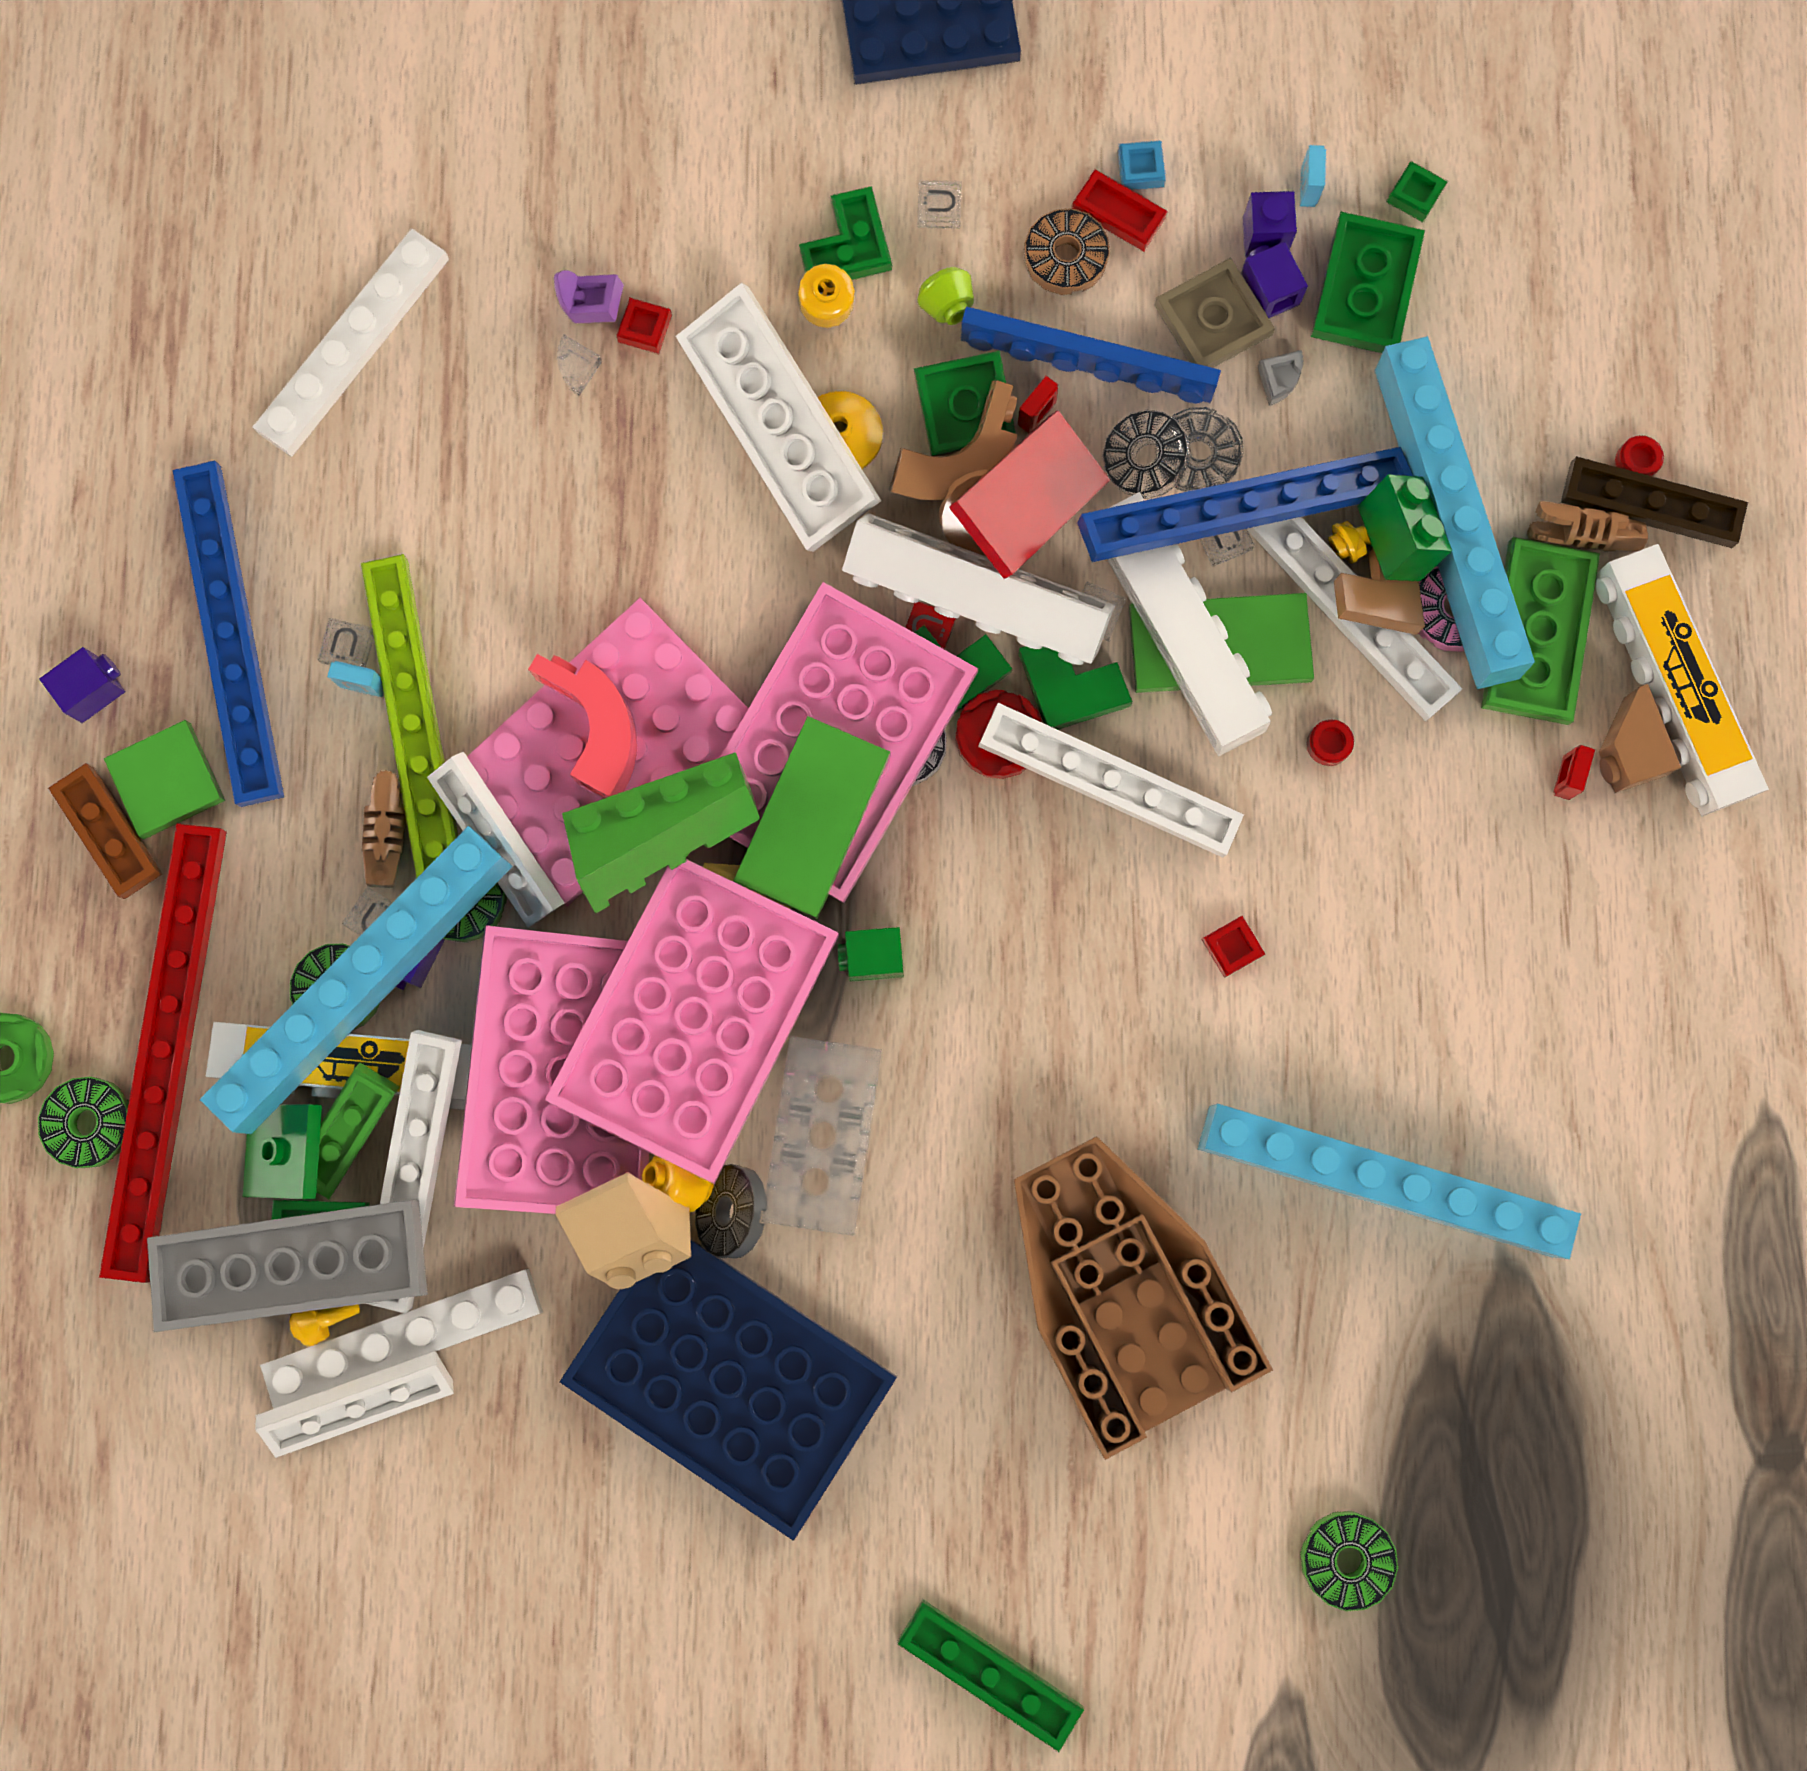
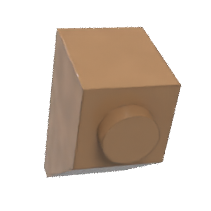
[1599,684,1681,793]

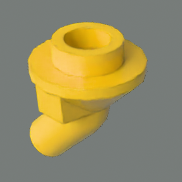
[1328,521,1372,564]
[289,1304,360,1347]

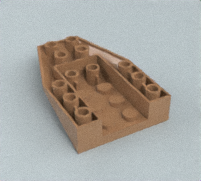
[1014,1136,1273,1460]

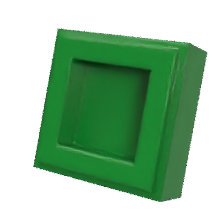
[1387,161,1448,222]

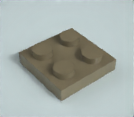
[1154,258,1275,368]

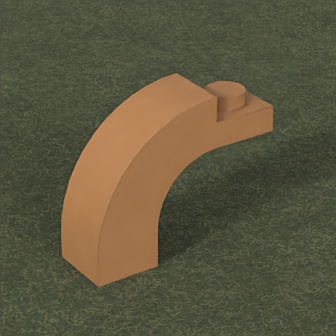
[889,380,1018,500]

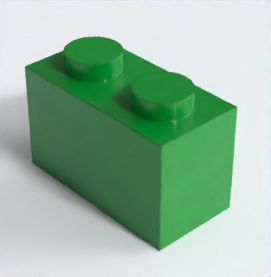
[1357,474,1452,581]

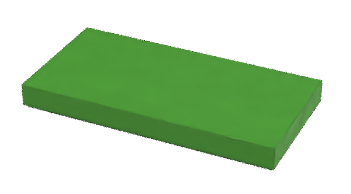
[1481,537,1600,725]
[1129,593,1314,693]
[733,716,891,919]

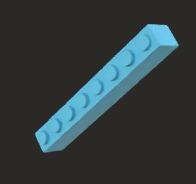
[1375,336,1535,689]
[199,826,513,1134]
[1197,1103,1581,1260]

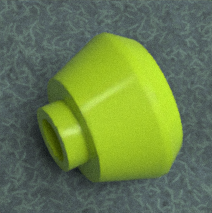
[917,267,974,325]

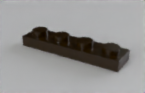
[1561,456,1748,548]

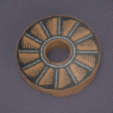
[1024,209,1110,295]

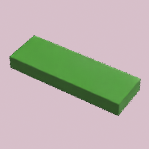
[317,1063,400,1199]

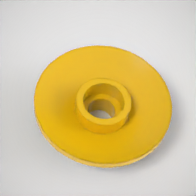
[817,391,883,469]

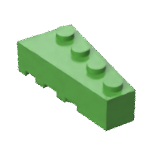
[562,752,760,914]

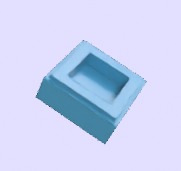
[1118,140,1166,190]

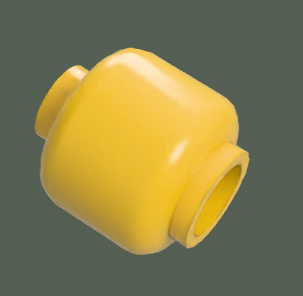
[798,264,855,328]
[642,1155,714,1212]

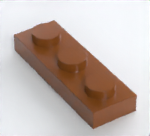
[48,763,162,899]

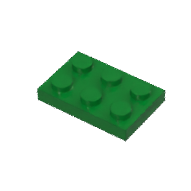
[1311,211,1425,353]

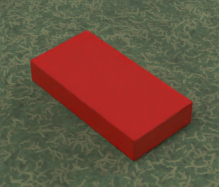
[1072,169,1168,252]

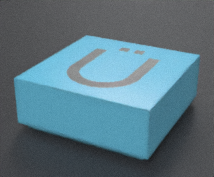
[1300,145,1326,207]
[327,661,384,697]

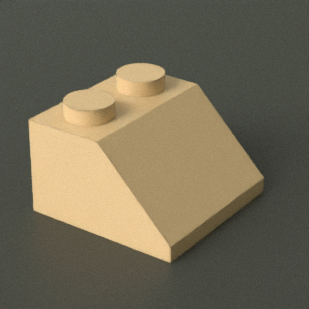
[556,1173,691,1289]

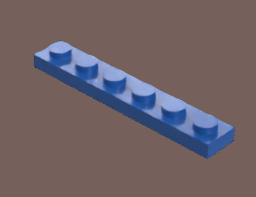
[961,306,1221,403]

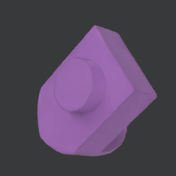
[554,270,624,323]

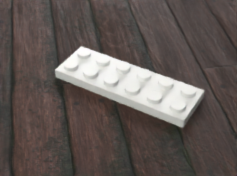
[675,283,881,552]

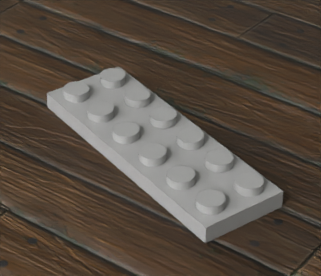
[147,1200,428,1332]

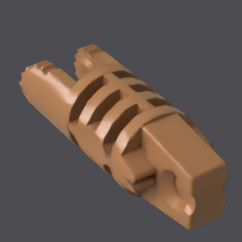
[1526,501,1648,552]
[361,770,405,888]

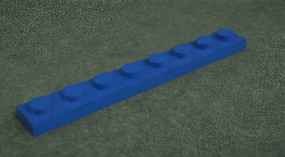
[1077,447,1413,562]
[173,461,285,807]

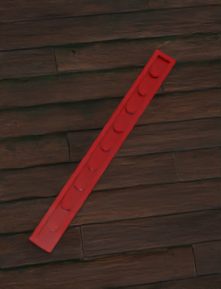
[99,824,227,1283]

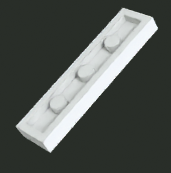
[427,752,565,928]
[255,1351,454,1458]

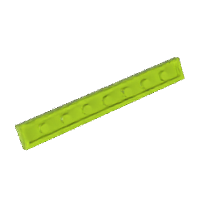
[361,554,458,878]

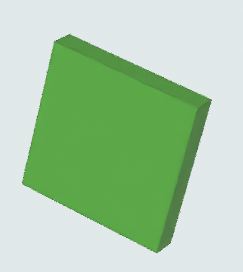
[104,720,226,839]

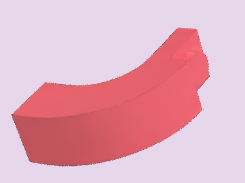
[528,654,637,798]

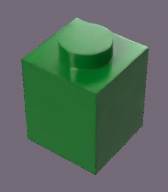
[837,927,904,982]

